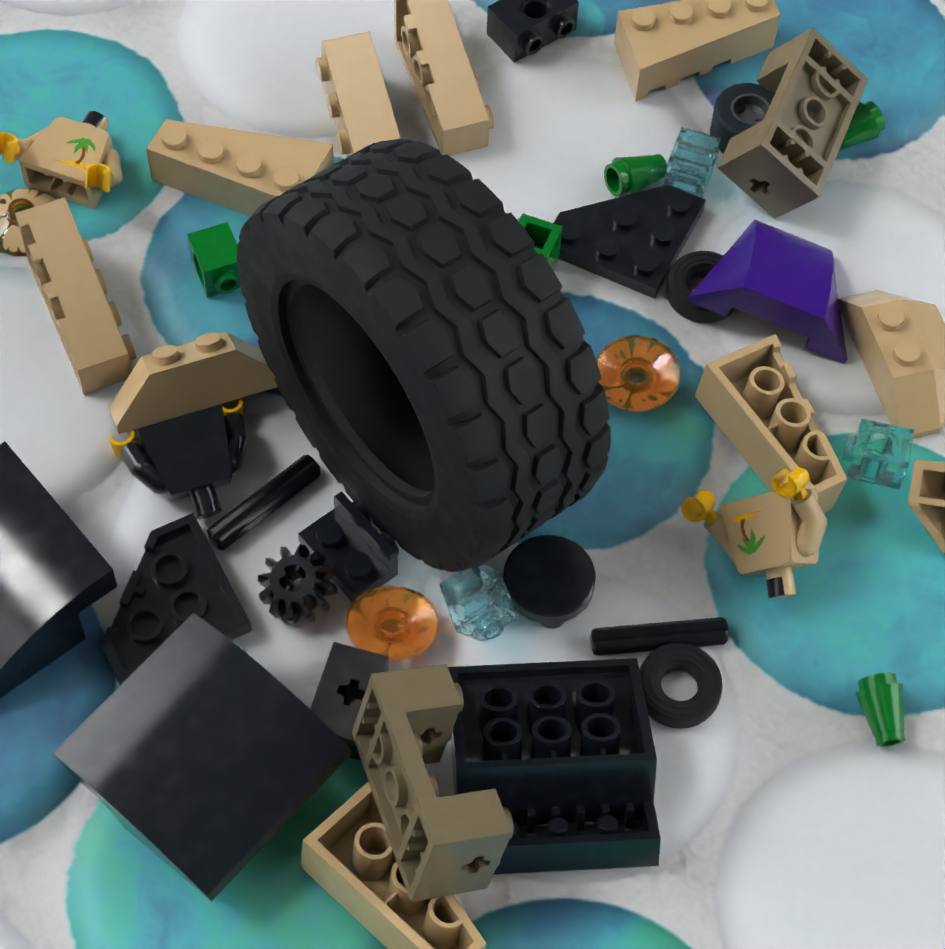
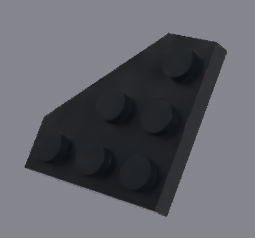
[553,185,706,299]
[101,513,252,685]

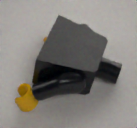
[109,398,249,519]

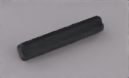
[207,454,321,550]
[590,617,729,656]

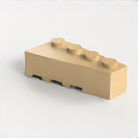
[394,0,494,156]
[614,0,781,102]
[316,31,401,158]
[146,119,334,217]
[15,197,136,395]
[695,334,847,513]
[300,781,487,949]

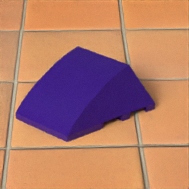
[686,219,847,364]

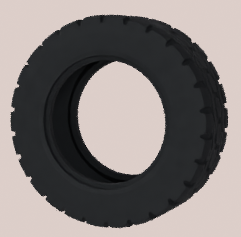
[237,139,611,572]

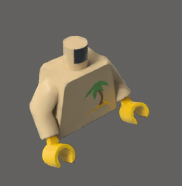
[0,111,123,210]
[681,467,828,600]

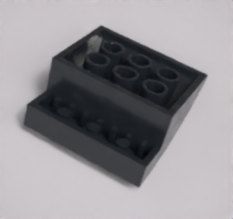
[0,442,118,698]
[53,613,352,902]
[448,658,661,875]

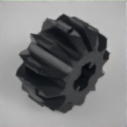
[257,544,338,625]

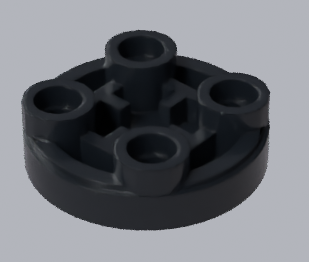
[503,535,596,629]

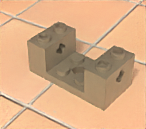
[717,27,868,219]
[352,664,514,902]

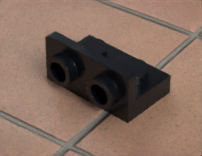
[298,491,399,605]

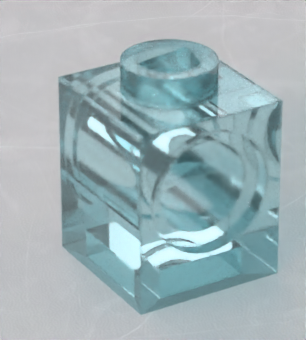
[664,127,721,198]
[842,419,914,489]
[439,564,518,641]

